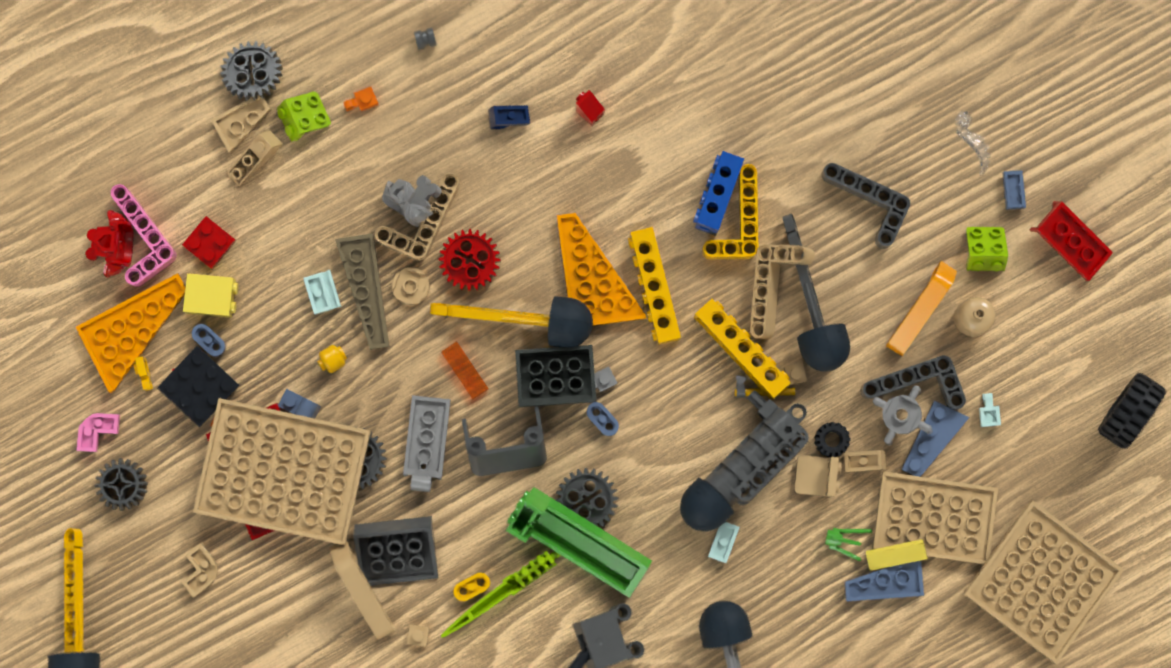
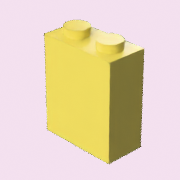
[183,274,238,318]

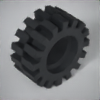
[814,422,851,457]

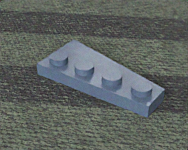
[901,401,970,477]
[844,561,924,601]

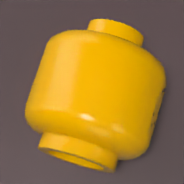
[317,345,347,373]

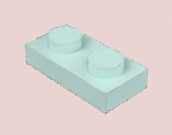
[708,522,740,563]

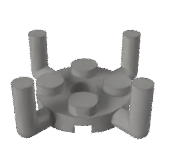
[873,386,933,446]

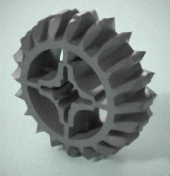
[95,458,148,511]

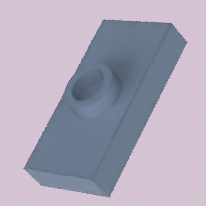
[1002,170,1026,210]

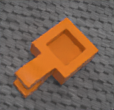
[343,86,379,112]

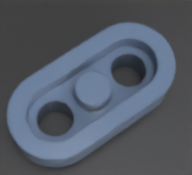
[192,324,226,357]
[587,402,619,436]

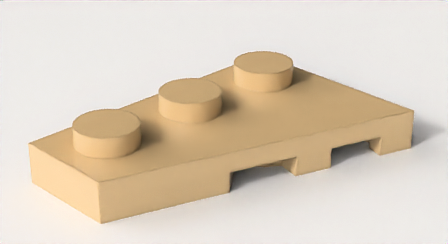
[211,95,271,153]

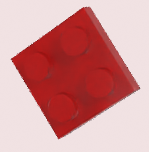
[182,216,236,269]

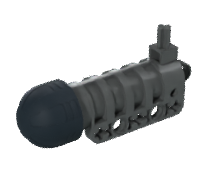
[680,390,809,532]

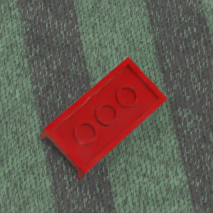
[1029,201,1113,281]

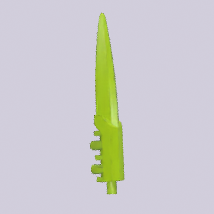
[441,551,561,637]

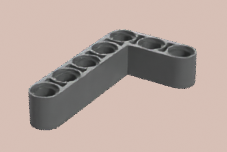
[821,163,910,249]
[860,355,966,410]

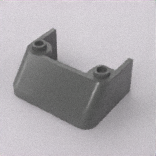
[462,406,547,476]

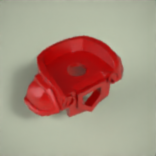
[85,210,134,278]

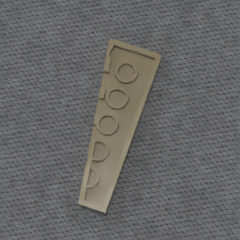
[335,234,390,350]

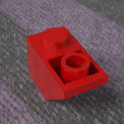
[576,90,605,126]

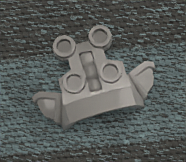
[382,175,442,227]

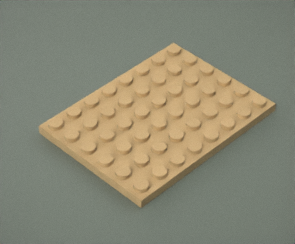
[193,398,371,545]

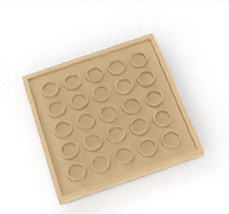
[963,500,1124,664]

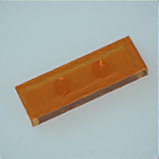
[441,341,489,400]

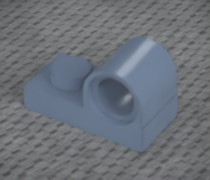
[278,389,321,419]

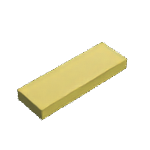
[866,539,927,571]

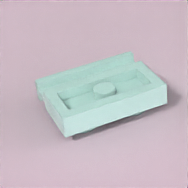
[303,270,342,315]

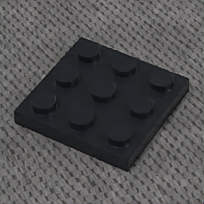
[157,346,239,427]

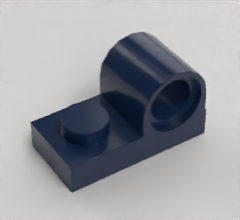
[488,105,530,130]

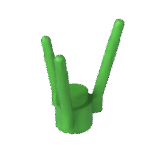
[825,528,872,561]

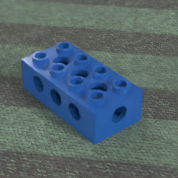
[693,151,744,236]

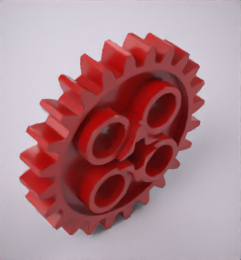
[438,229,501,291]

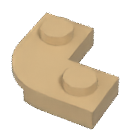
[181,543,218,598]

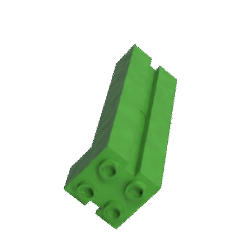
[506,487,652,598]

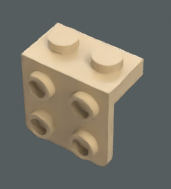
[794,455,842,497]

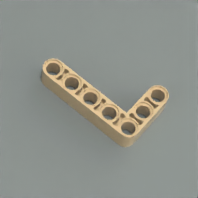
[375,173,460,261]
[750,244,815,340]
[330,539,395,640]

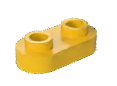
[453,573,490,601]

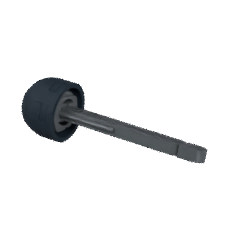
[782,213,850,371]

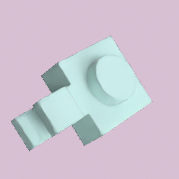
[979,393,1001,427]

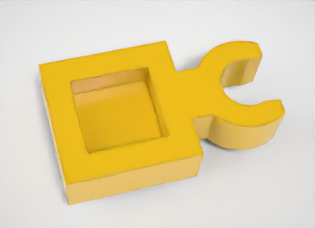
[134,356,153,391]

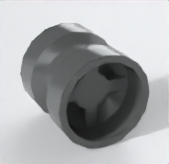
[414,27,437,50]

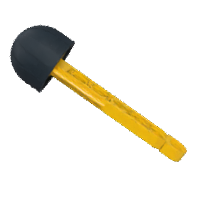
[430,296,593,347]
[48,528,100,668]

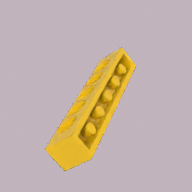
[627,227,681,345]
[694,299,791,401]

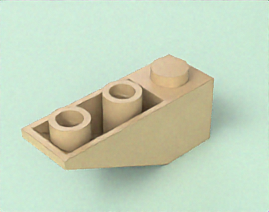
[227,131,282,186]

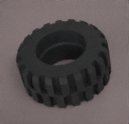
[1098,373,1166,449]

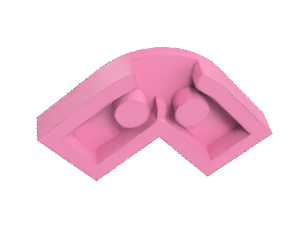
[77,413,120,452]

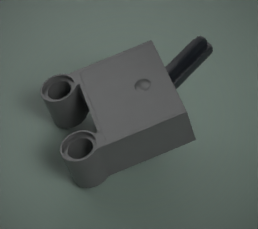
[568,603,645,668]

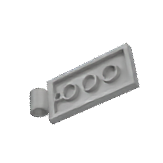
[403,395,451,492]

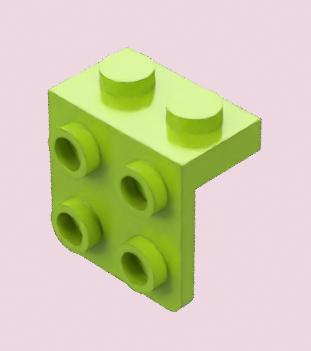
[276,91,331,142]
[966,227,1008,271]

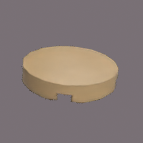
[391,267,430,306]

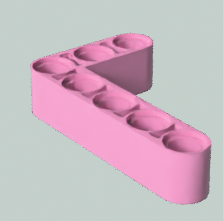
[111,184,177,287]

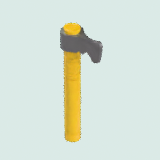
[734,375,796,398]

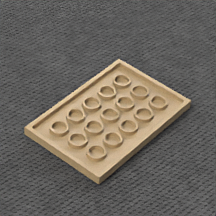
[872,472,998,564]

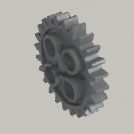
[220,41,283,101]
[356,427,387,489]
[556,468,619,526]

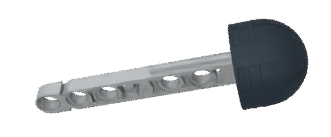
[699,601,753,668]

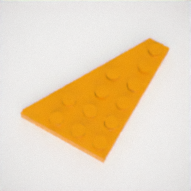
[557,213,646,326]
[76,273,186,393]

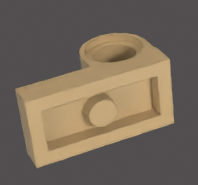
[844,450,886,472]

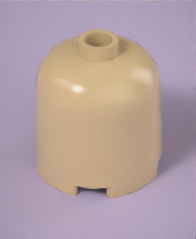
[953,297,996,337]

